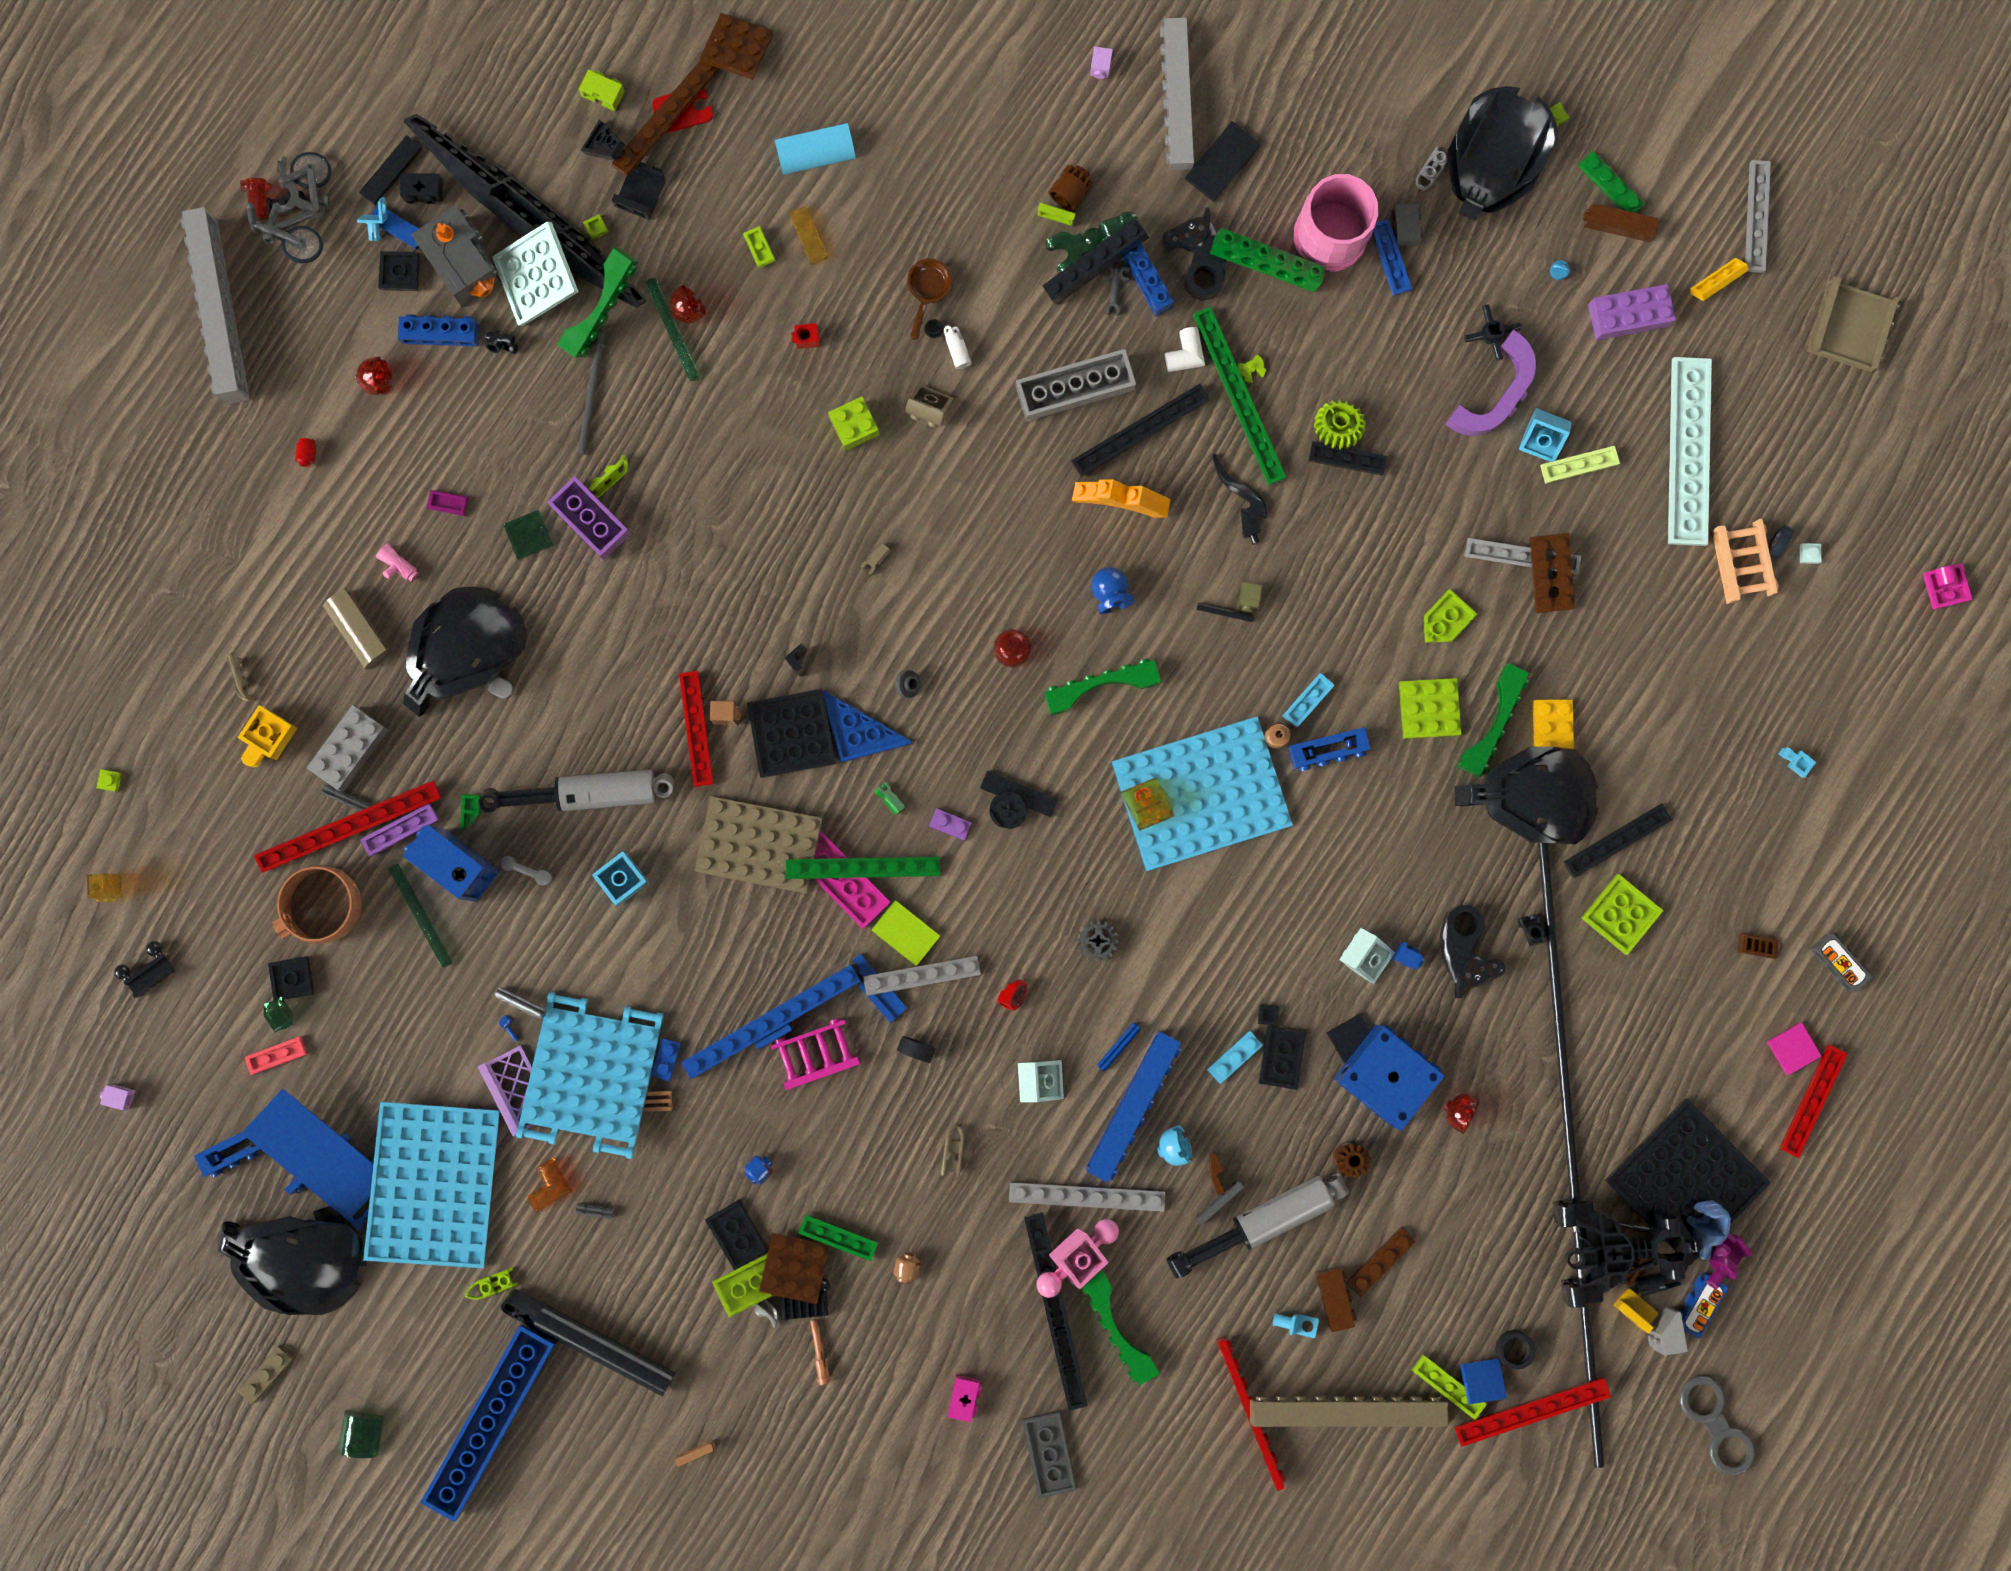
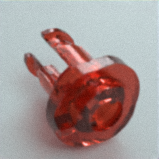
[240,178,272,220]

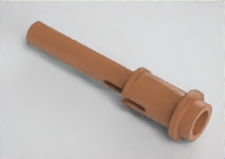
[810,1320,832,1385]

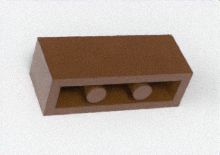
[1315,1266,1357,1332]

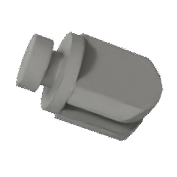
[484,676,513,698]

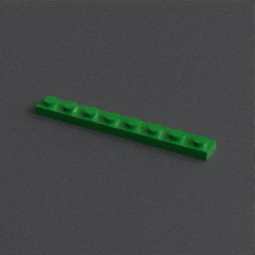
[785,857,940,879]

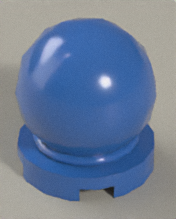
[1091,566,1135,615]

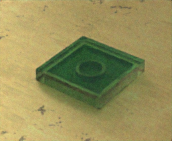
[503,510,554,560]

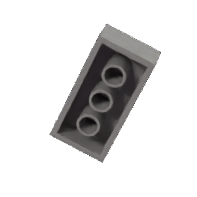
[307,705,389,792]

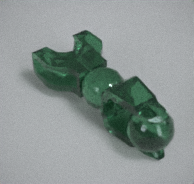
[1045,211,1140,274]

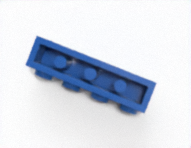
[398,314,479,347]

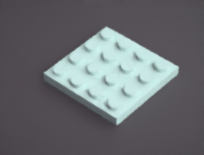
[492,222,578,326]

